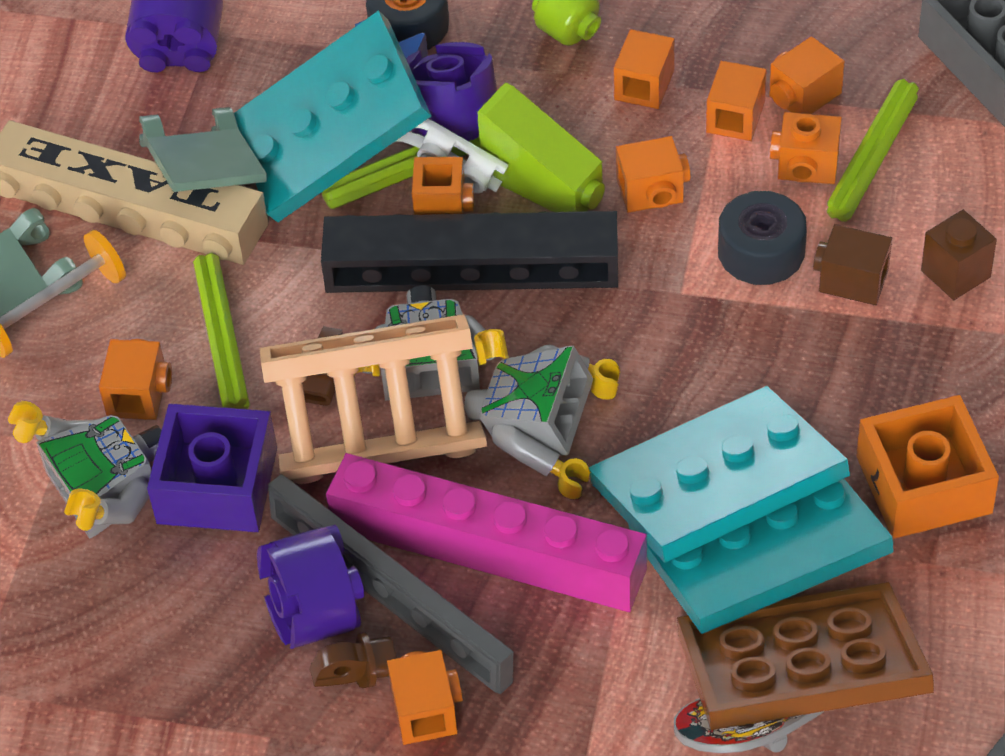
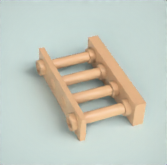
[260,314,487,484]

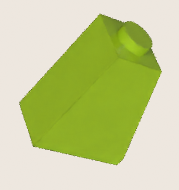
[477,82,605,212]

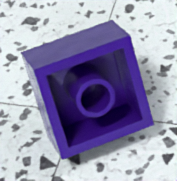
[147,404,277,532]

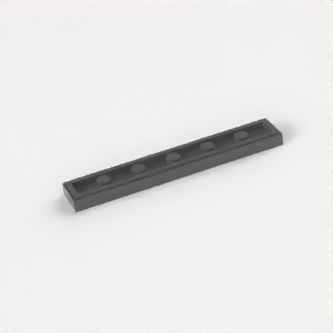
[268,474,514,694]

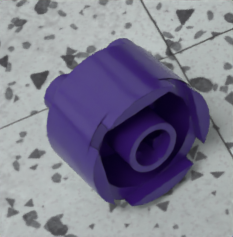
[125,0,223,72]
[406,42,497,141]
[257,524,364,649]

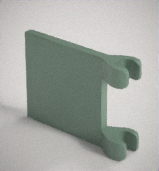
[139,107,267,192]
[0,208,83,317]

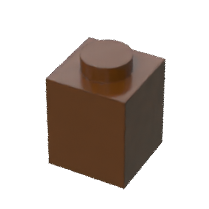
[921,209,997,301]
[813,224,892,306]

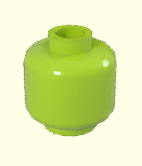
[532,0,601,46]

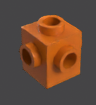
[770,112,842,184]

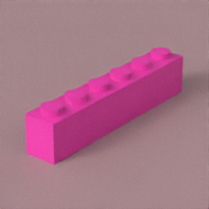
[326,453,647,613]

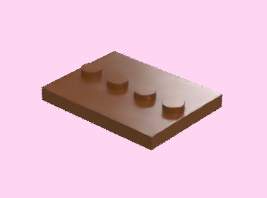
[677,582,934,730]

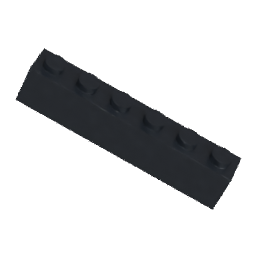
[321,211,618,293]

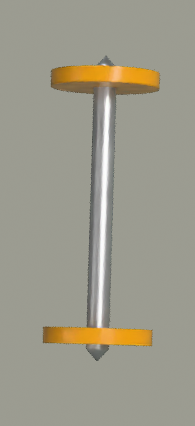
[0,230,126,358]

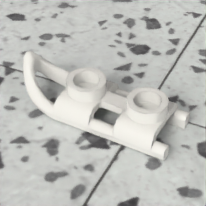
[395,119,509,193]

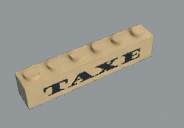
[0,120,268,265]

